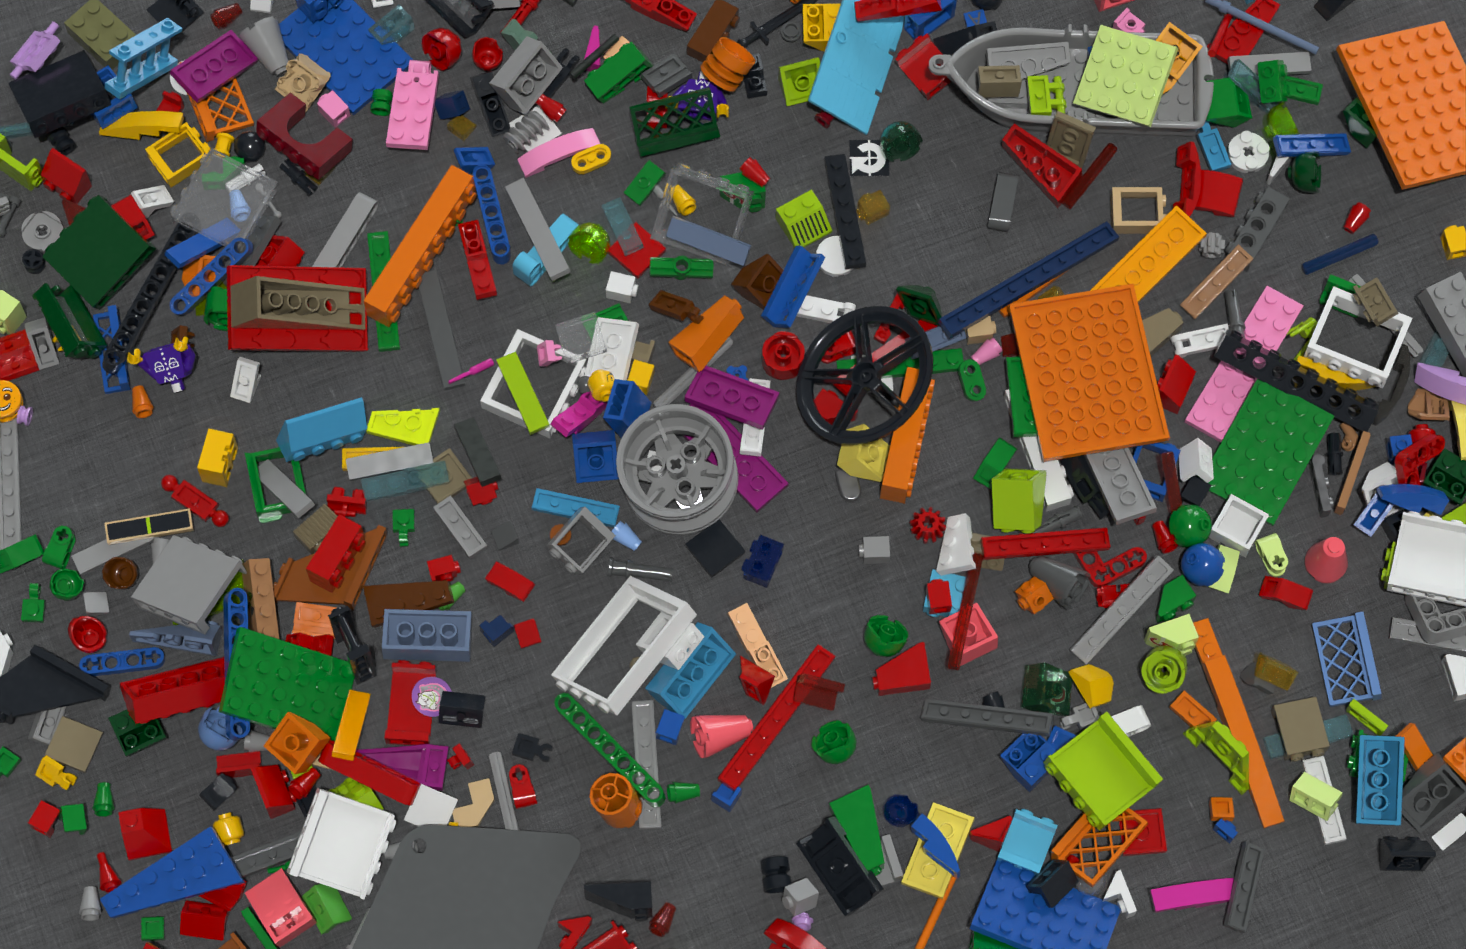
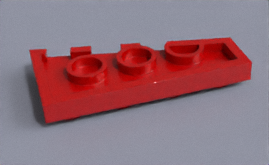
[1207,0,1281,64]

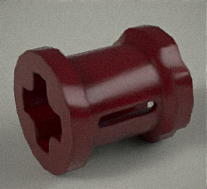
[815,110,835,128]

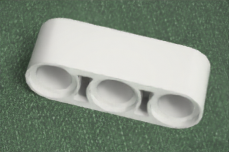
[1085,705,1151,737]

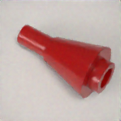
[96,852,121,893]

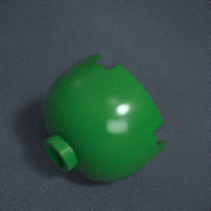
[1169,505,1212,548]
[864,615,908,657]
[812,720,857,765]

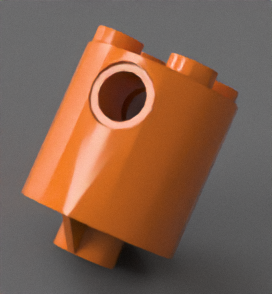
[590,773,643,828]

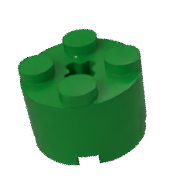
[204,286,228,331]

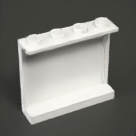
[1387,511,1466,607]
[287,788,396,899]

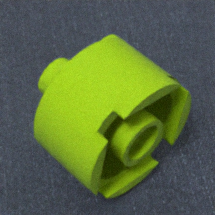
[1141,645,1187,694]

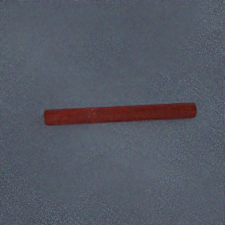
[948,553,983,671]

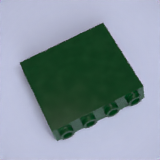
[42,195,157,310]

